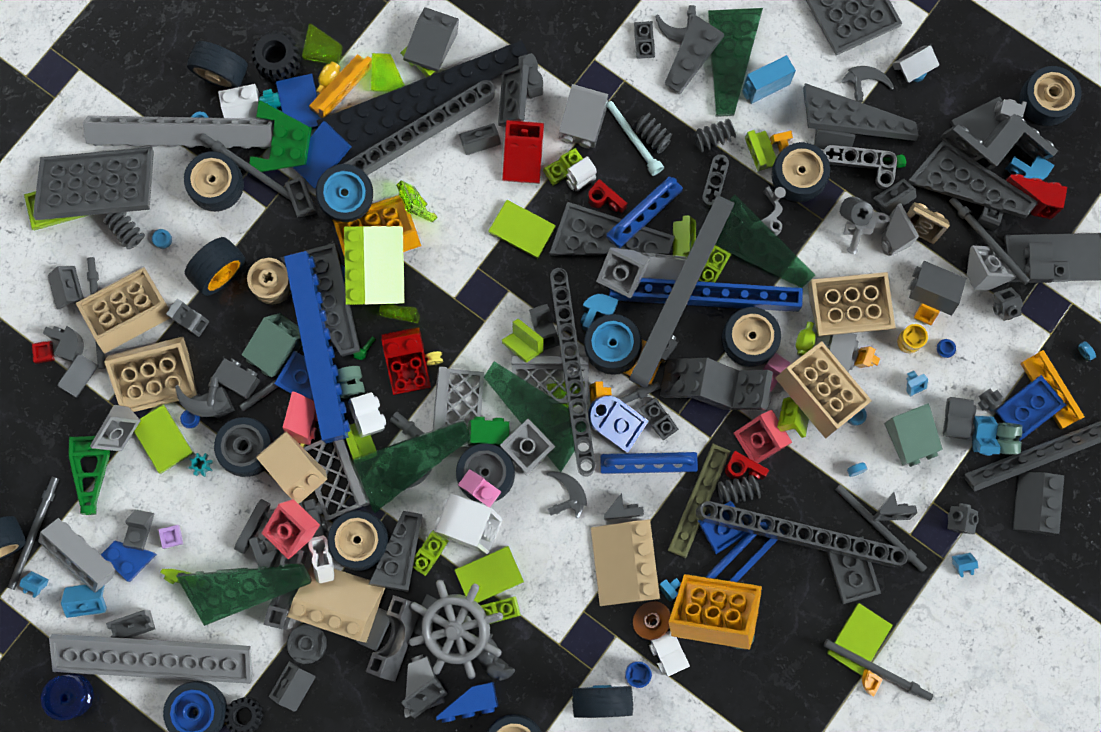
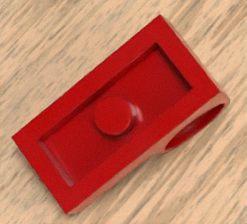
[588,179,627,214]
[725,451,769,480]

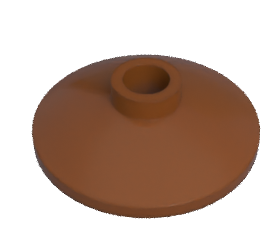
[633,601,671,640]

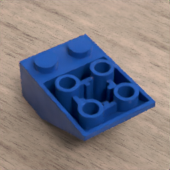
[436,682,498,723]

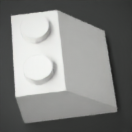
[218,84,263,119]

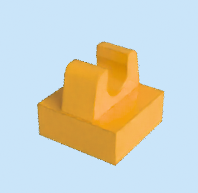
[770,131,793,152]
[914,303,940,325]
[854,346,880,368]
[589,381,612,404]

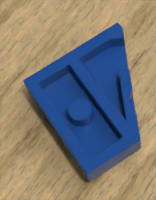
[101,541,157,582]

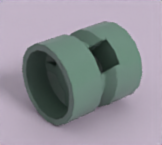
[336,366,365,399]
[996,423,1023,454]

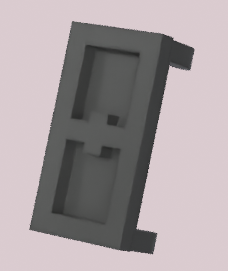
[106,610,155,638]
[401,678,447,718]

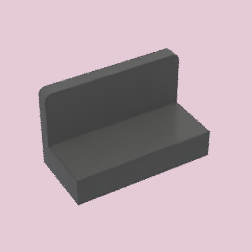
[48,266,84,309]
[269,661,315,711]

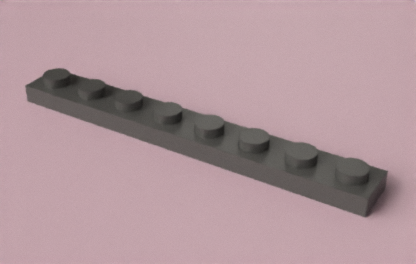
[965,421,1101,492]

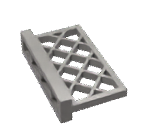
[511,356,589,404]
[431,366,484,448]
[303,439,372,521]

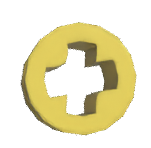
[425,352,443,365]

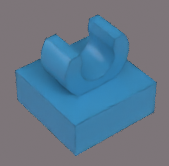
[906,370,928,397]
[952,553,978,577]
[19,571,49,598]
[658,578,681,602]

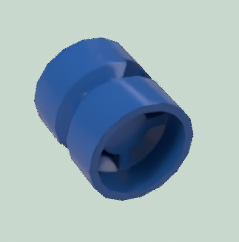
[625,661,652,688]

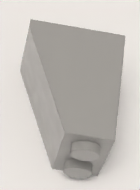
[559,84,608,148]

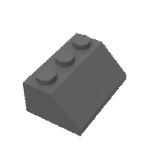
[1013,472,1064,536]

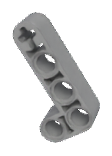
[823,145,897,189]

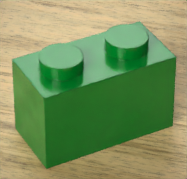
[468,417,510,447]

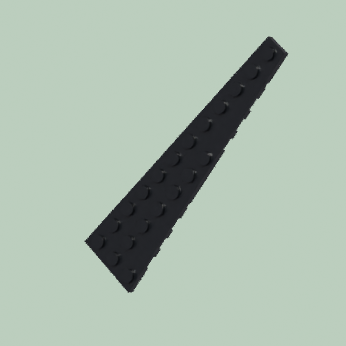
[316,40,528,165]

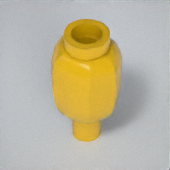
[316,61,341,93]

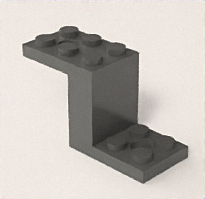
[941,114,1058,170]
[660,358,773,410]

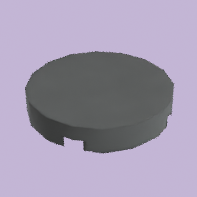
[287,624,327,664]

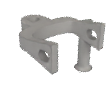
[736,186,786,237]
[843,199,890,254]

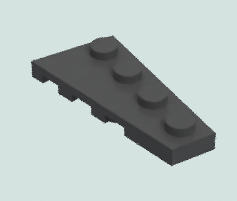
[665,14,724,94]
[369,511,422,592]

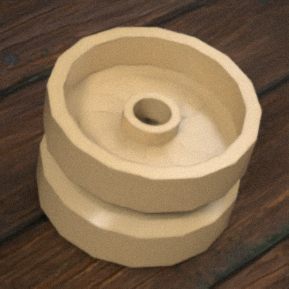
[247,258,291,305]

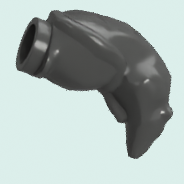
[473,634,515,680]

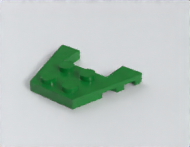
[248,101,312,173]

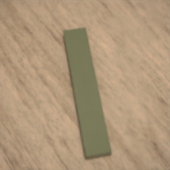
[668,443,730,559]

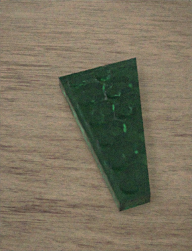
[708,8,763,117]
[696,194,816,288]
[484,361,591,472]
[353,419,471,514]
[176,563,312,626]

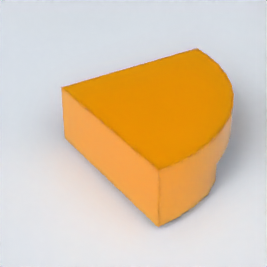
[862,669,883,697]

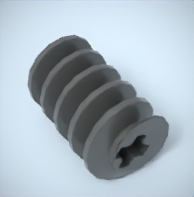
[631,113,672,154]
[694,119,736,152]
[839,196,873,226]
[103,212,145,249]
[718,475,761,504]

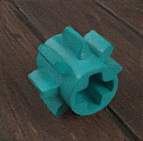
[259,89,281,108]
[188,453,214,477]

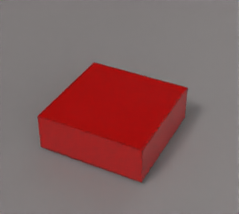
[32,341,55,363]

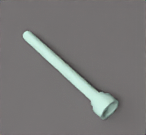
[607,101,664,176]

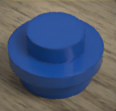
[936,339,956,358]
[180,410,200,429]

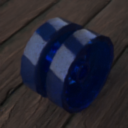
[41,673,94,721]

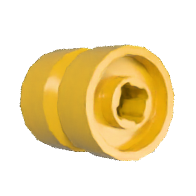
[897,324,928,354]

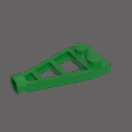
[69,436,110,515]

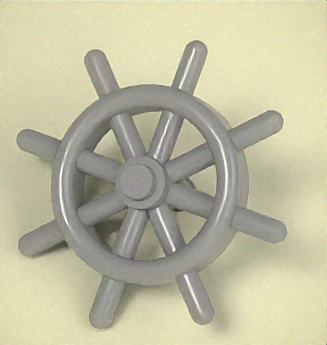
[409,580,503,679]

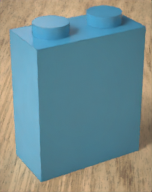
[742,55,796,104]

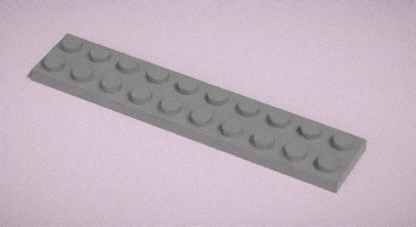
[49,634,252,684]

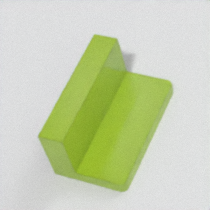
[745,130,776,172]
[673,216,696,257]
[502,319,544,362]
[777,397,809,438]
[346,423,378,464]

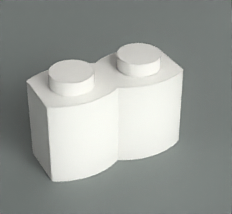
[566,156,597,191]
[348,392,386,438]
[309,535,334,584]
[649,631,690,677]

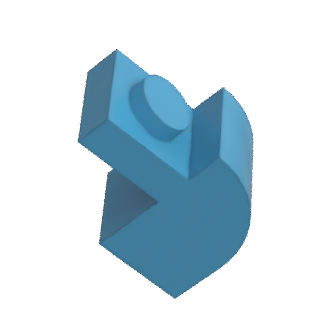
[1005,155,1054,180]
[580,294,618,331]
[972,416,1001,456]

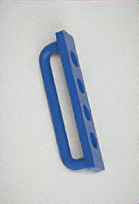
[606,177,683,248]
[600,452,698,474]
[706,522,785,582]

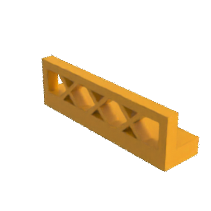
[309,54,372,118]
[1020,350,1085,430]

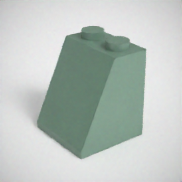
[242,313,302,377]
[884,403,943,467]

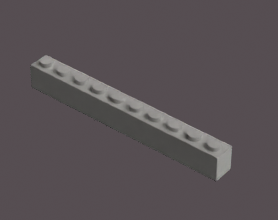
[83,116,274,149]

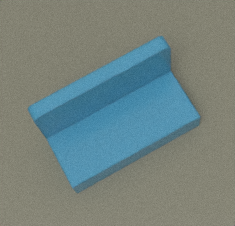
[61,585,107,618]

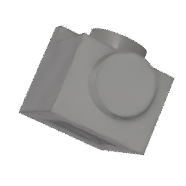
[994,99,1027,121]

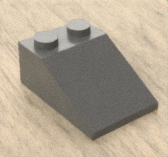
[403,7,459,72]

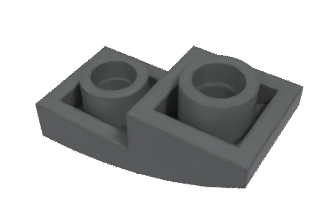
[634,21,655,59]
[639,397,679,440]

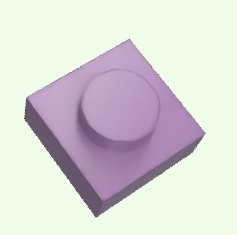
[159,525,183,549]

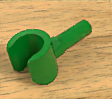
[882,155,906,168]
[353,337,376,360]

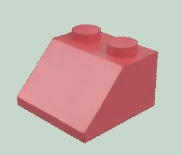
[283,391,318,445]
[734,410,792,463]
[262,499,320,559]

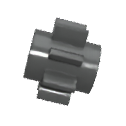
[977,388,1003,412]

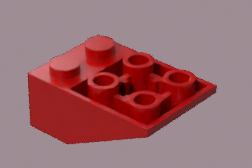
[502,120,544,184]
[1005,174,1067,219]
[381,327,431,395]

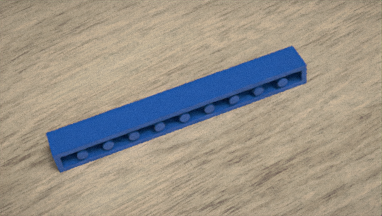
[284,251,350,443]
[609,278,803,312]

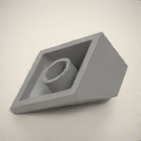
[882,203,919,256]
[967,245,1016,290]
[596,248,651,298]
[90,405,141,451]
[500,419,555,476]

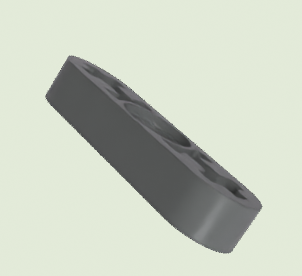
[702,154,729,208]
[234,499,271,554]

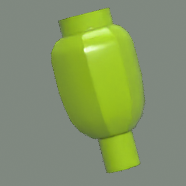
[795,321,816,356]

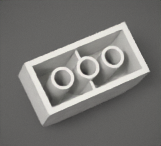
[435,494,502,555]

